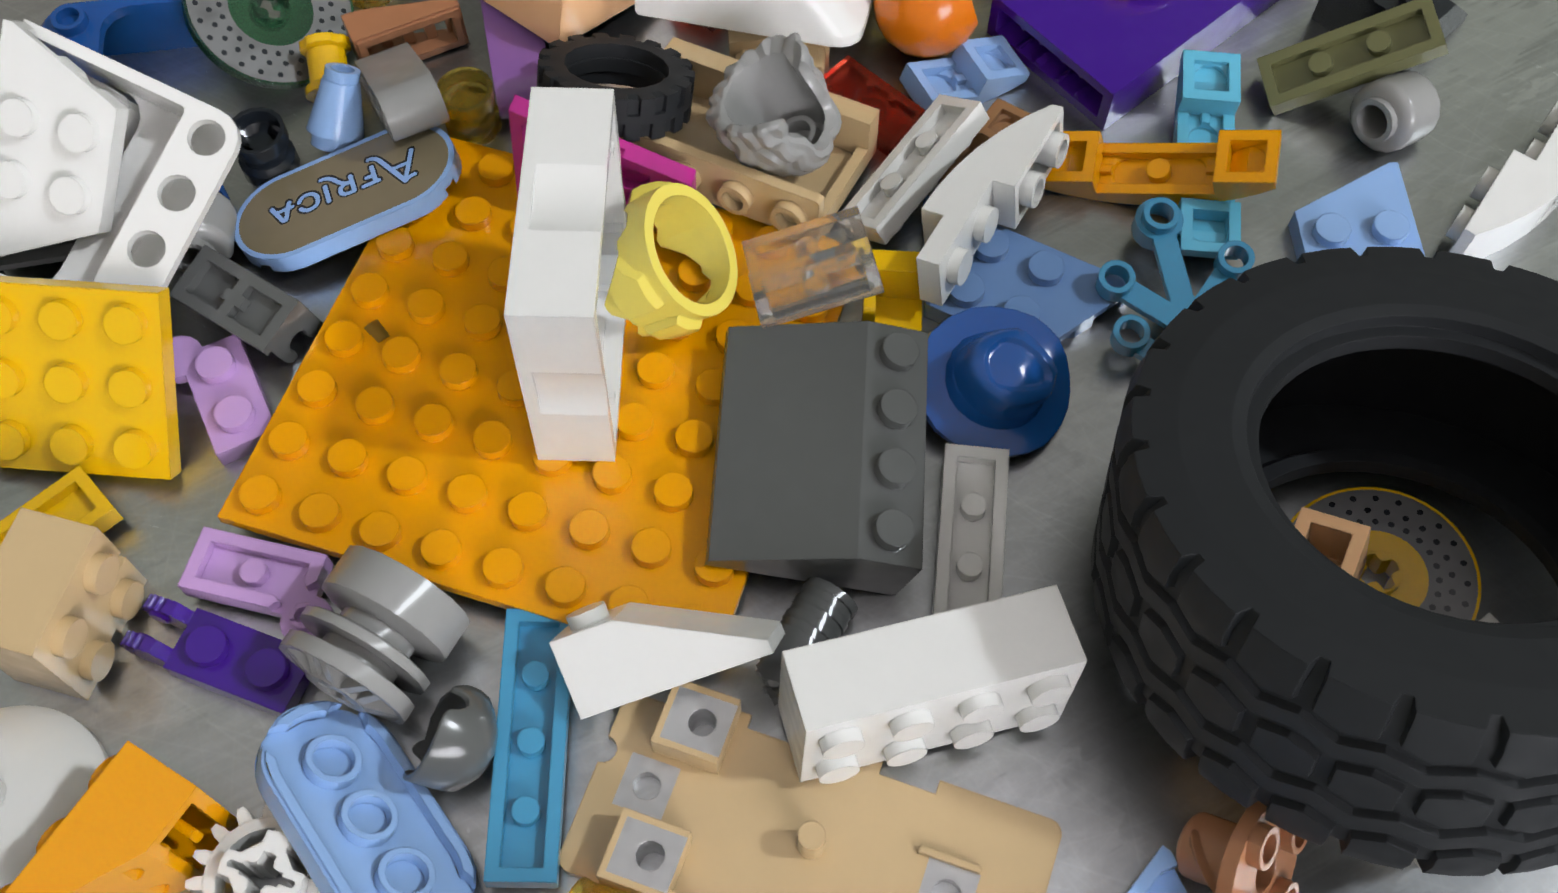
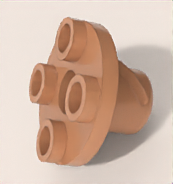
[1176,801,1307,893]

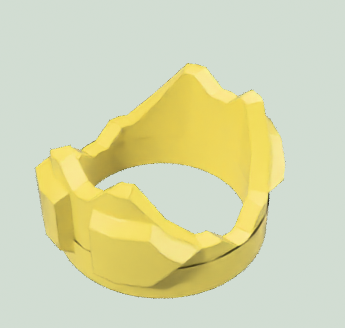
[604,181,738,340]

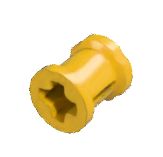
[299,32,351,103]

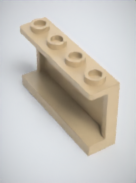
[619,37,880,244]

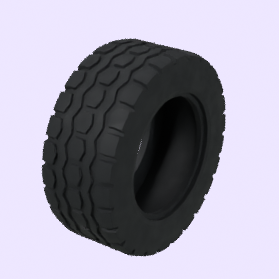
[1091,247,1558,876]

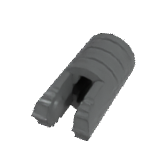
[756,577,858,706]

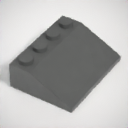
[705,321,928,595]

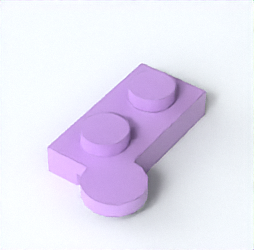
[173,335,273,465]
[177,527,334,637]

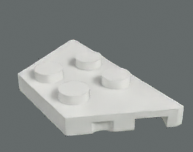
[0,19,129,257]

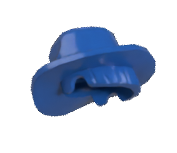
[926,306,1071,458]

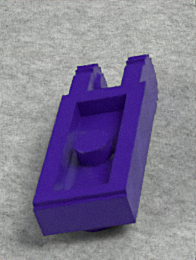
[119,594,310,717]

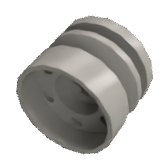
[279,545,470,725]

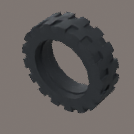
[537,33,695,142]

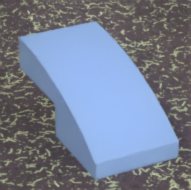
[899,35,1031,115]

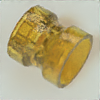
[437,66,502,146]

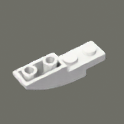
[1445,101,1558,259]
[916,104,1070,306]

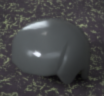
[403,685,498,792]

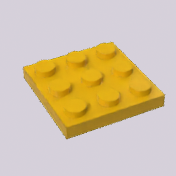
[0,276,181,480]

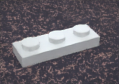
[836,94,990,245]
[932,443,1010,615]

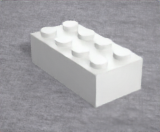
[778,584,1087,784]

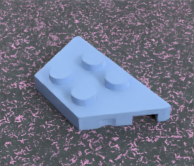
[1288,162,1425,260]

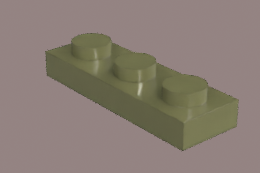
[1257,0,1449,116]

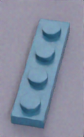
[483,608,571,889]

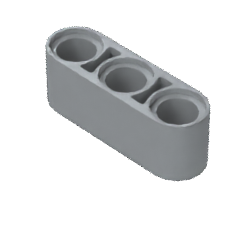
[354,42,450,142]

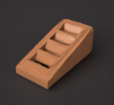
[341,0,469,60]

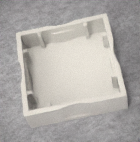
[504,87,627,462]

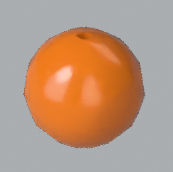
[872,0,978,59]

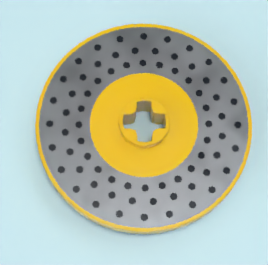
[1291,487,1481,621]

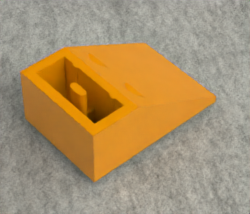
[0,741,239,893]

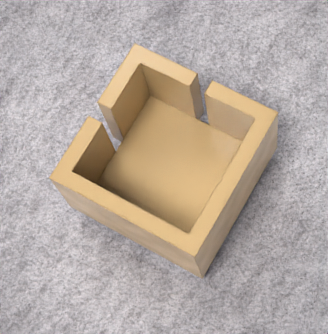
[0,507,147,701]

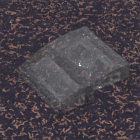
[742,206,885,329]

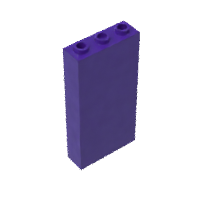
[987,0,1279,131]

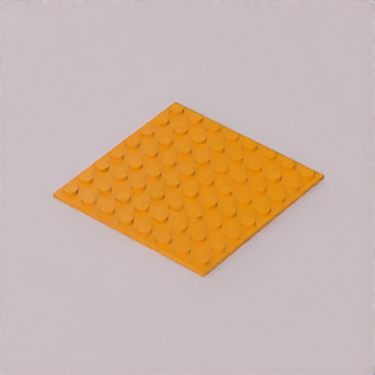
[217,137,864,625]

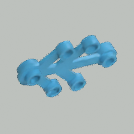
[1095,197,1255,361]

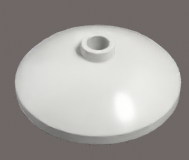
[0,705,109,889]

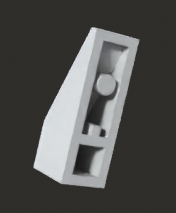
[549,601,785,719]

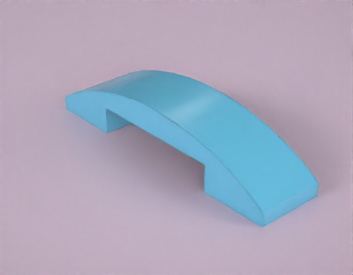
[1173,49,1241,260]

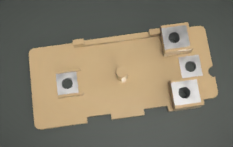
[560,682,1062,893]

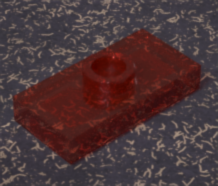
[824,55,926,156]

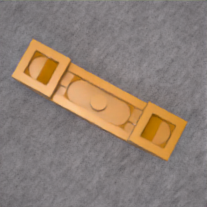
[1045,130,1282,205]

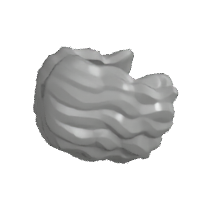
[706,33,842,177]

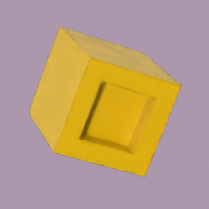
[861,249,922,331]

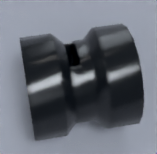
[232,107,300,187]

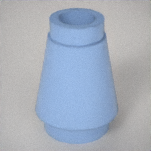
[306,62,365,153]

